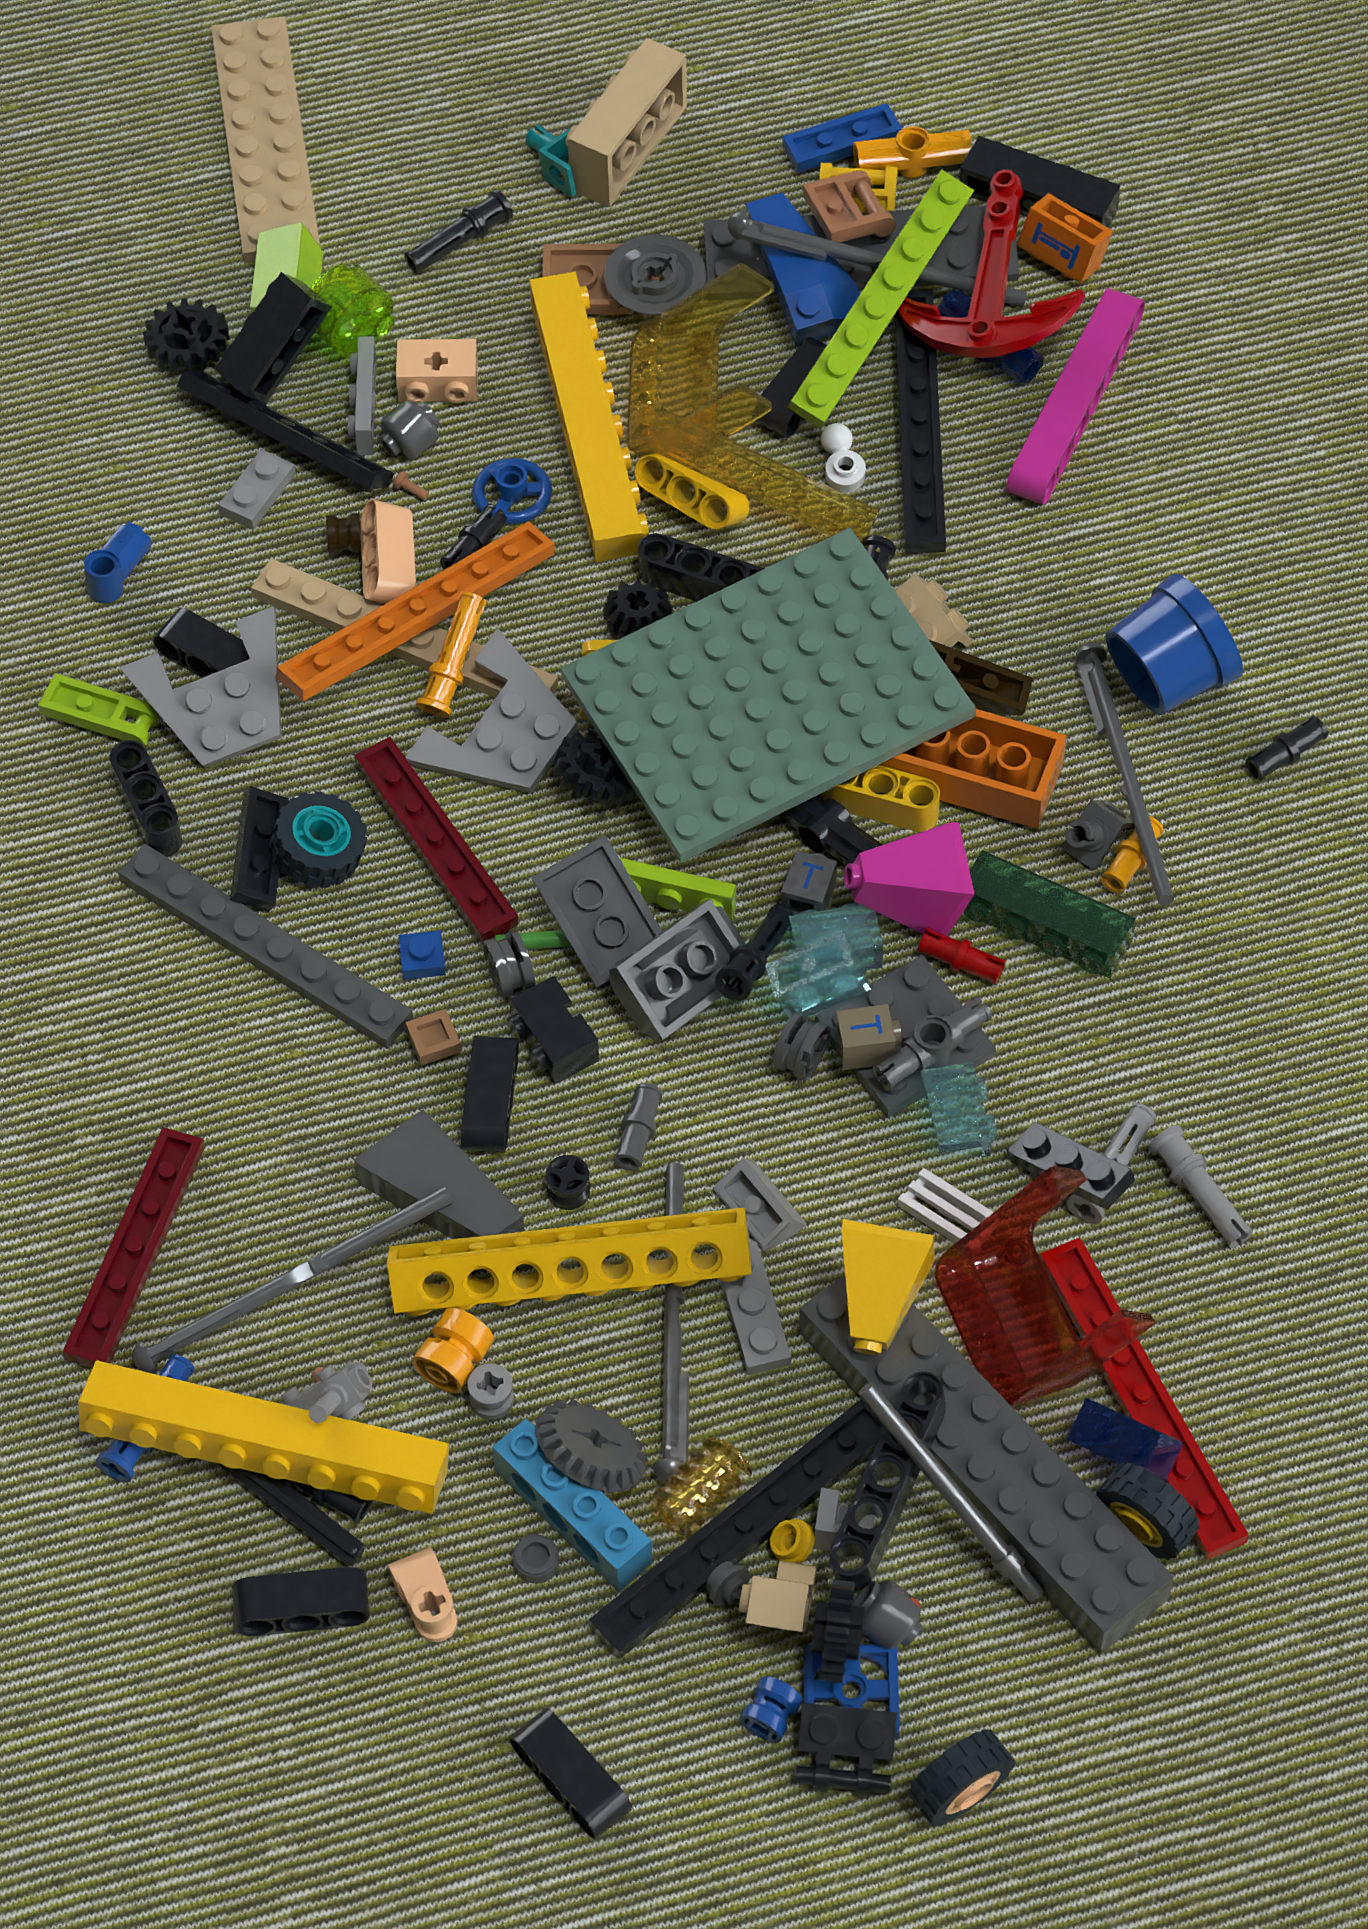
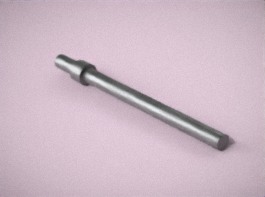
[858,1382,1044,1602]

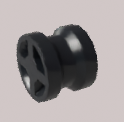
[545,1155,591,1210]

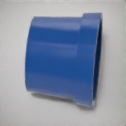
[1105,573,1243,715]

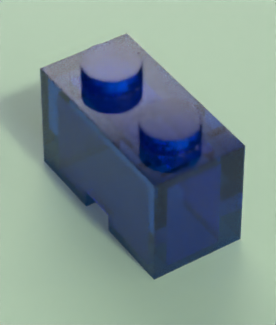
[1067,1398,1183,1481]

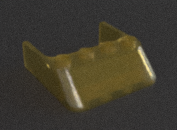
[627,263,774,455]

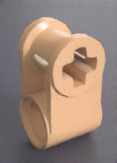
[387,1547,458,1642]

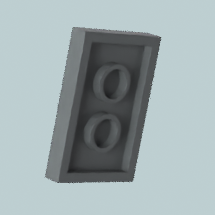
[532,835,662,989]

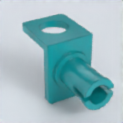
[525,125,576,197]

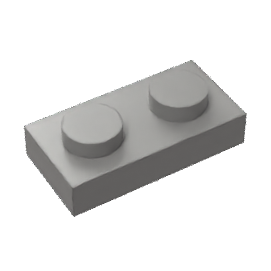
[218,449,296,530]

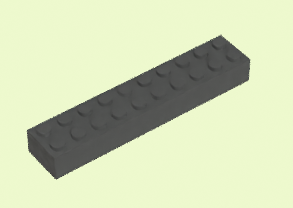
[799,1274,1174,1655]

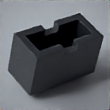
[507,976,599,1084]

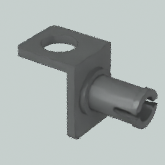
[1062,800,1135,869]

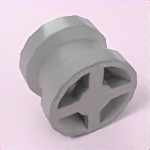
[468,1363,514,1420]

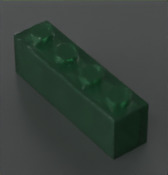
[963,850,1136,979]

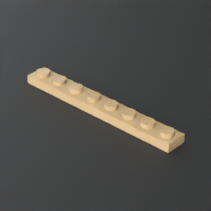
[251,558,558,698]

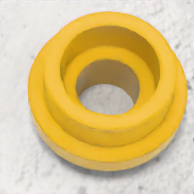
[770,1519,815,1564]

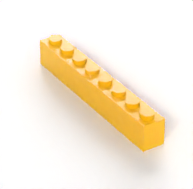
[529,271,649,563]
[78,1360,449,1514]

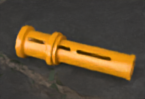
[415,592,487,718]

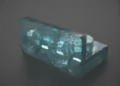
[921,1061,998,1158]

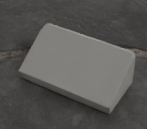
[712,1158,807,1252]

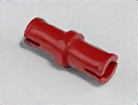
[917,927,1007,985]

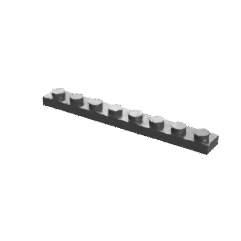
[118,844,414,1049]

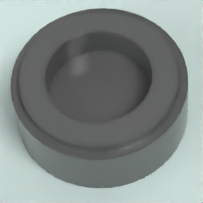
[513,1534,559,1584]

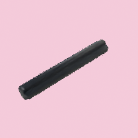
[217,1463,365,1566]

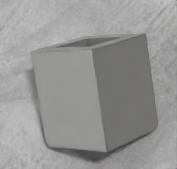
[814,1488,875,1551]

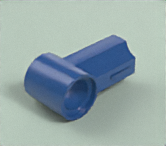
[84,522,152,603]

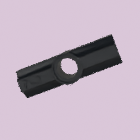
[778,796,883,866]

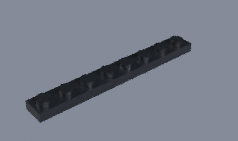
[894,291,946,553]
[589,1398,884,1660]

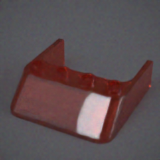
[935,1166,1155,1408]

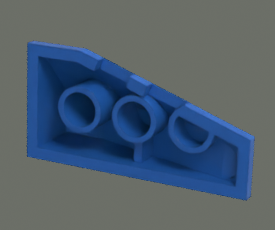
[745,192,860,347]

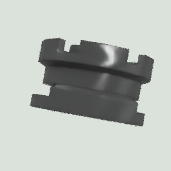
[483,930,536,998]
[772,1012,831,1081]

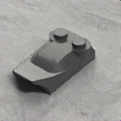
[609,899,746,1042]

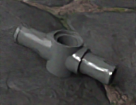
[873,996,992,1090]

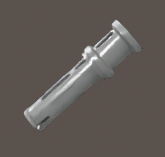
[1066,1103,1157,1224]
[1148,1125,1253,1248]

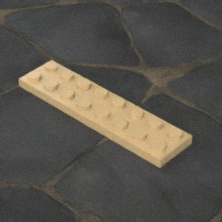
[211,16,320,263]

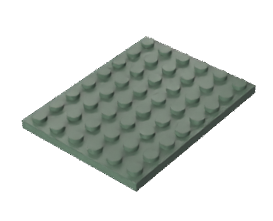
[560,527,976,863]

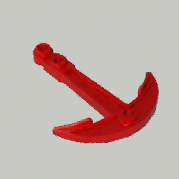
[898,170,1085,358]

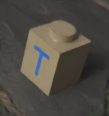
[836,1004,902,1070]

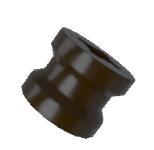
[326,513,361,555]

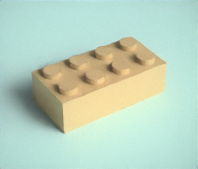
[566,38,687,207]

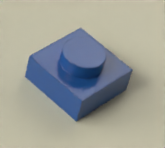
[399,930,446,980]

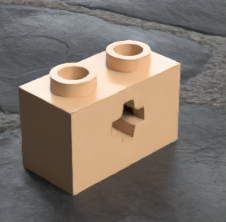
[396,339,478,403]

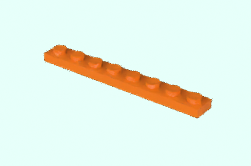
[277,521,555,702]

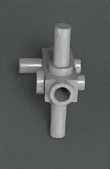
[280,1362,372,1423]

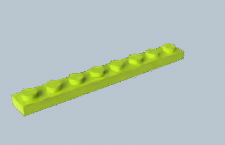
[787,169,974,429]

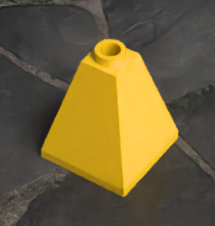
[841,1219,935,1356]

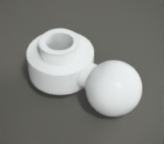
[821,423,866,493]

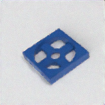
[803,1645,900,1739]

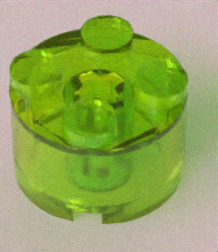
[311,263,395,359]

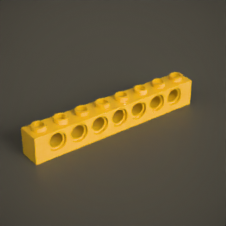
[387,1207,752,1316]

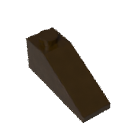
[929,640,1033,716]

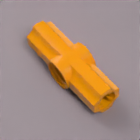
[853,126,972,178]

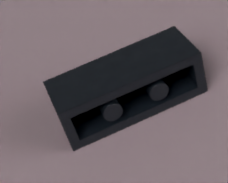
[215,272,332,403]

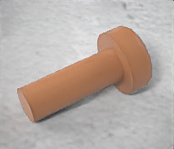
[393,471,429,501]

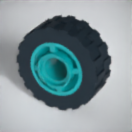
[269,791,367,888]

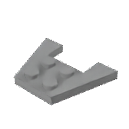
[119,606,282,768]
[405,628,578,794]

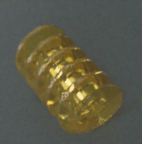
[653,1436,752,1539]

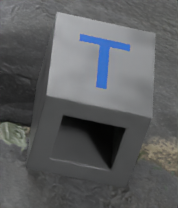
[781,850,837,925]

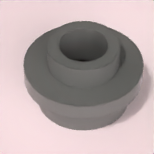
[706,1561,750,1606]

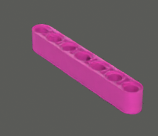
[1006,288,1145,506]

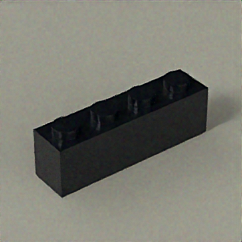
[959,136,1121,228]

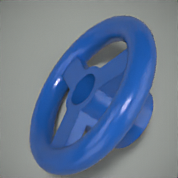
[472,458,552,524]

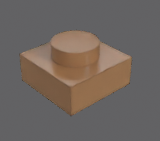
[405,1009,462,1066]

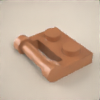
[803,170,897,242]

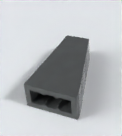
[354,1109,525,1239]

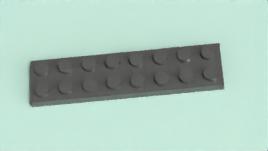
[703,206,1019,298]

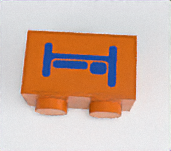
[1016,193,1113,283]

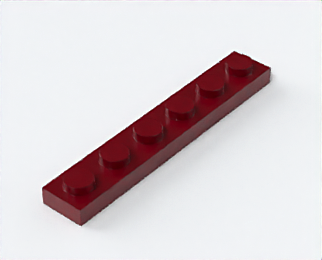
[354,737,519,944]
[62,1127,205,1368]

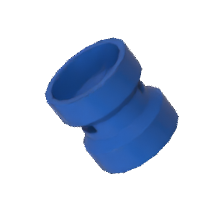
[740,1676,802,1743]

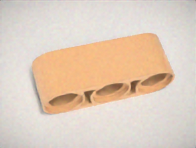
[360,499,416,604]

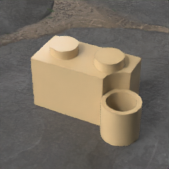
[739,1561,817,1632]

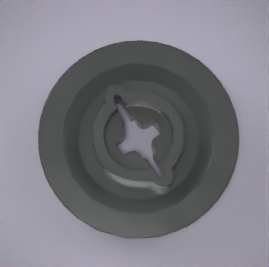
[604,235,706,319]
[535,1400,648,1492]

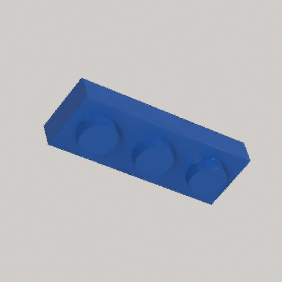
[782,103,903,173]

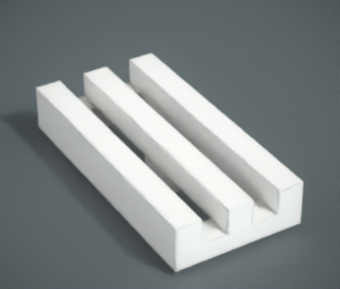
[897,1168,996,1252]

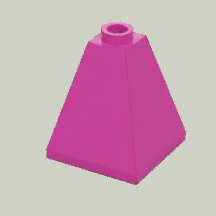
[844,822,974,936]

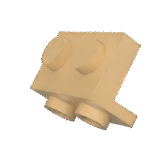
[895,573,974,647]

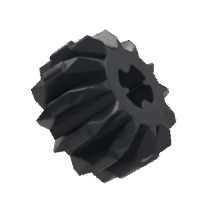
[603,577,673,639]

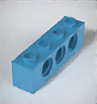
[492,1418,653,1592]

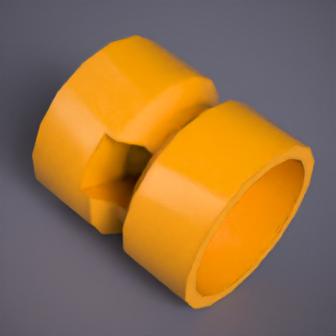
[412,1307,494,1393]

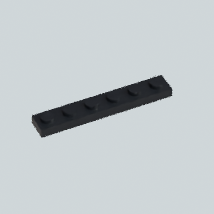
[177,371,394,492]

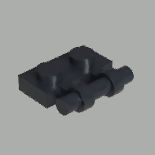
[795,1703,897,1797]

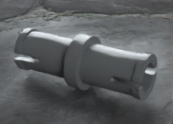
[614,1083,663,1171]

